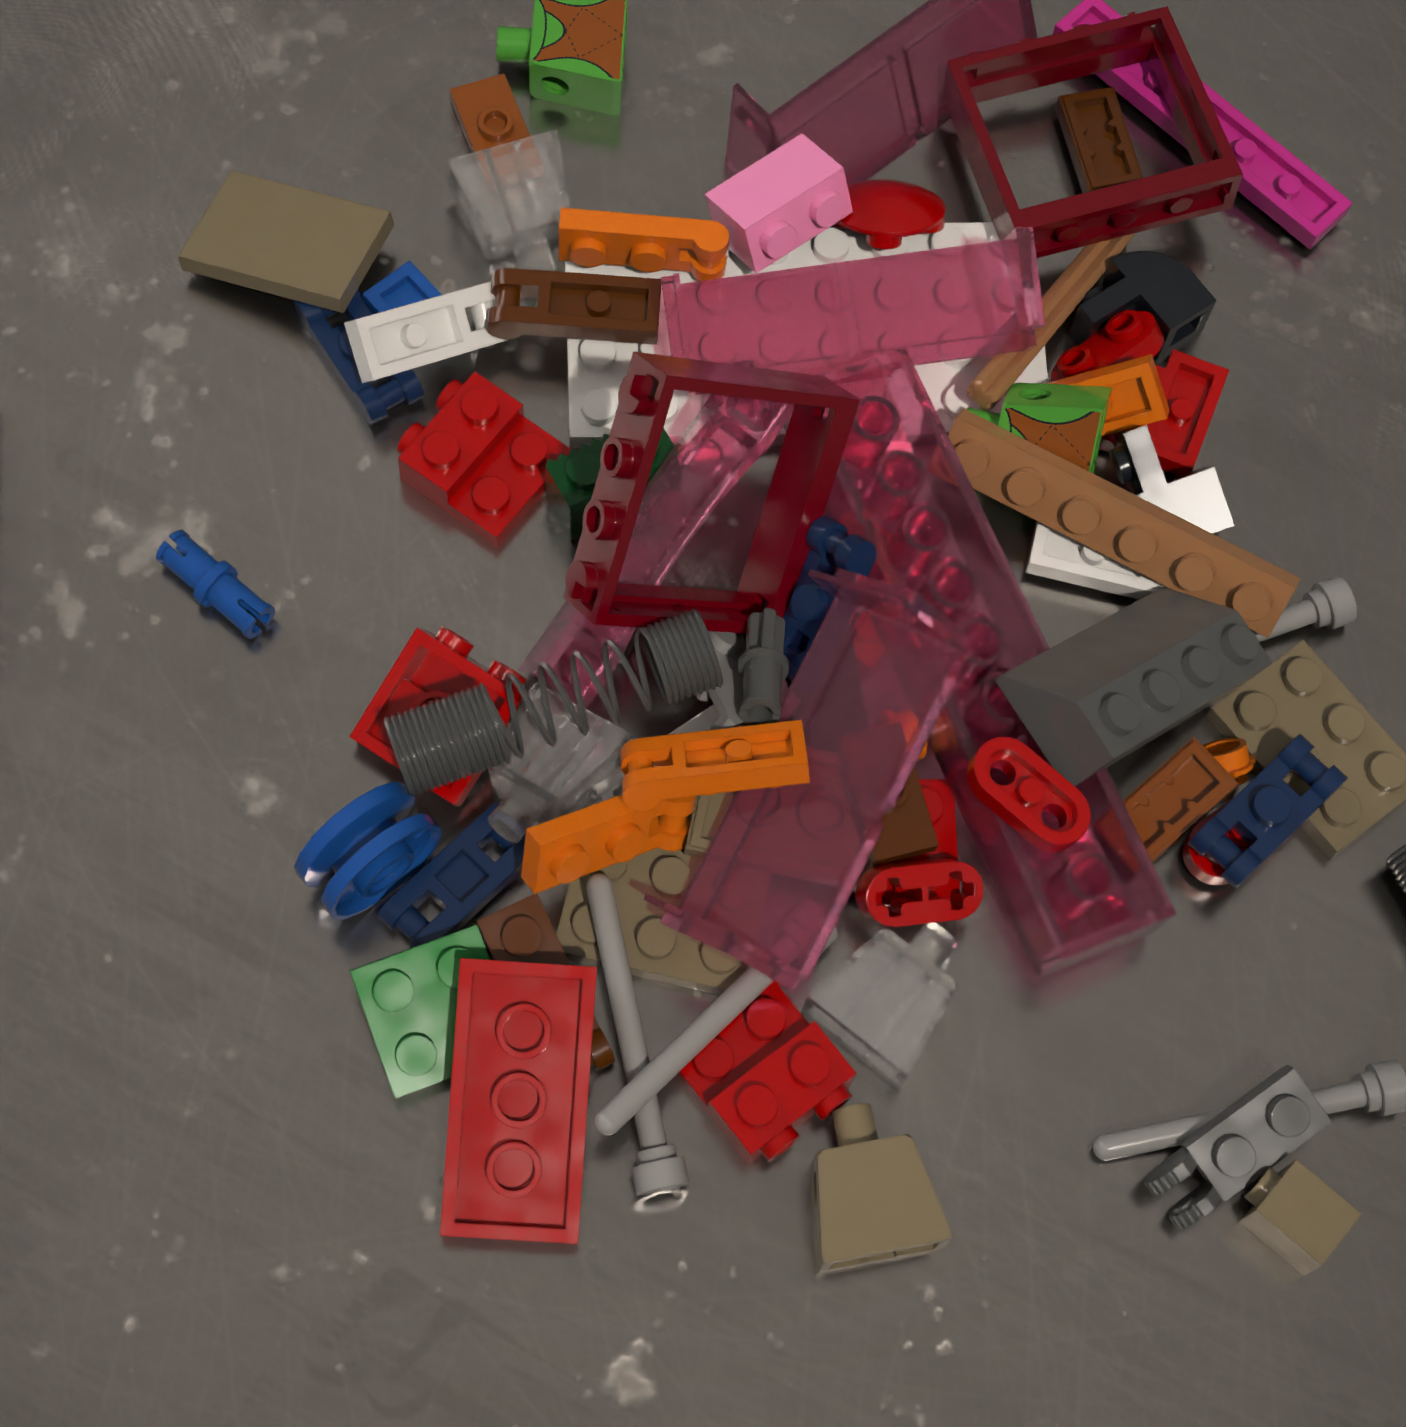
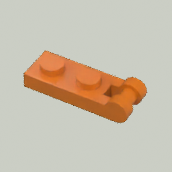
[559,207,729,283]
[620,720,810,812]
[521,795,697,894]

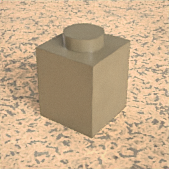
[1239,1159,1362,1276]

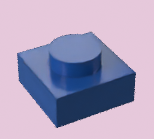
[362,260,442,315]

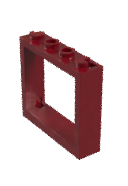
[942,6,1243,265]
[563,351,860,633]

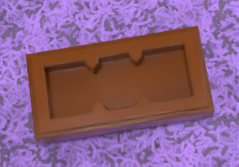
[449,74,543,194]
[1098,737,1239,871]

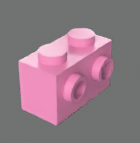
[705,133,853,274]

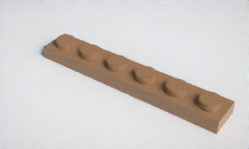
[933,408,1301,638]

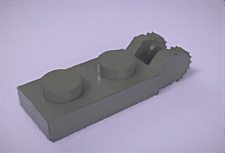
[1143,1065,1333,1230]

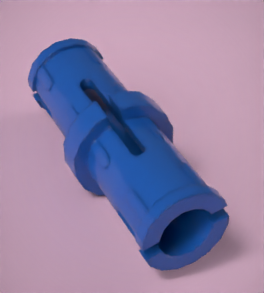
[156,530,275,639]

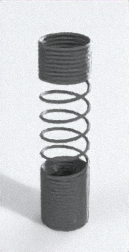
[384,608,723,797]

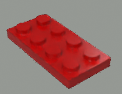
[440,958,597,1244]

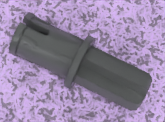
[738,608,789,725]

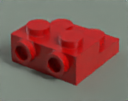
[397,371,571,548]
[349,626,534,806]
[677,980,857,1165]

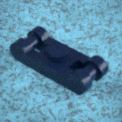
[293,289,425,425]
[783,516,876,693]
[1188,734,1348,889]
[378,801,526,948]

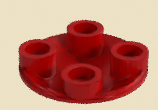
[832,179,946,249]

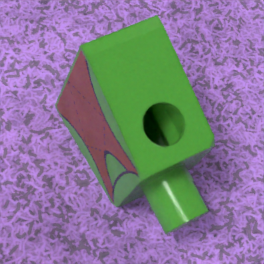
[496,0,628,116]
[967,383,1112,474]

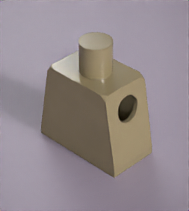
[811,1103,952,1274]

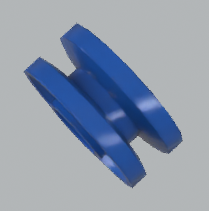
[294,782,442,920]

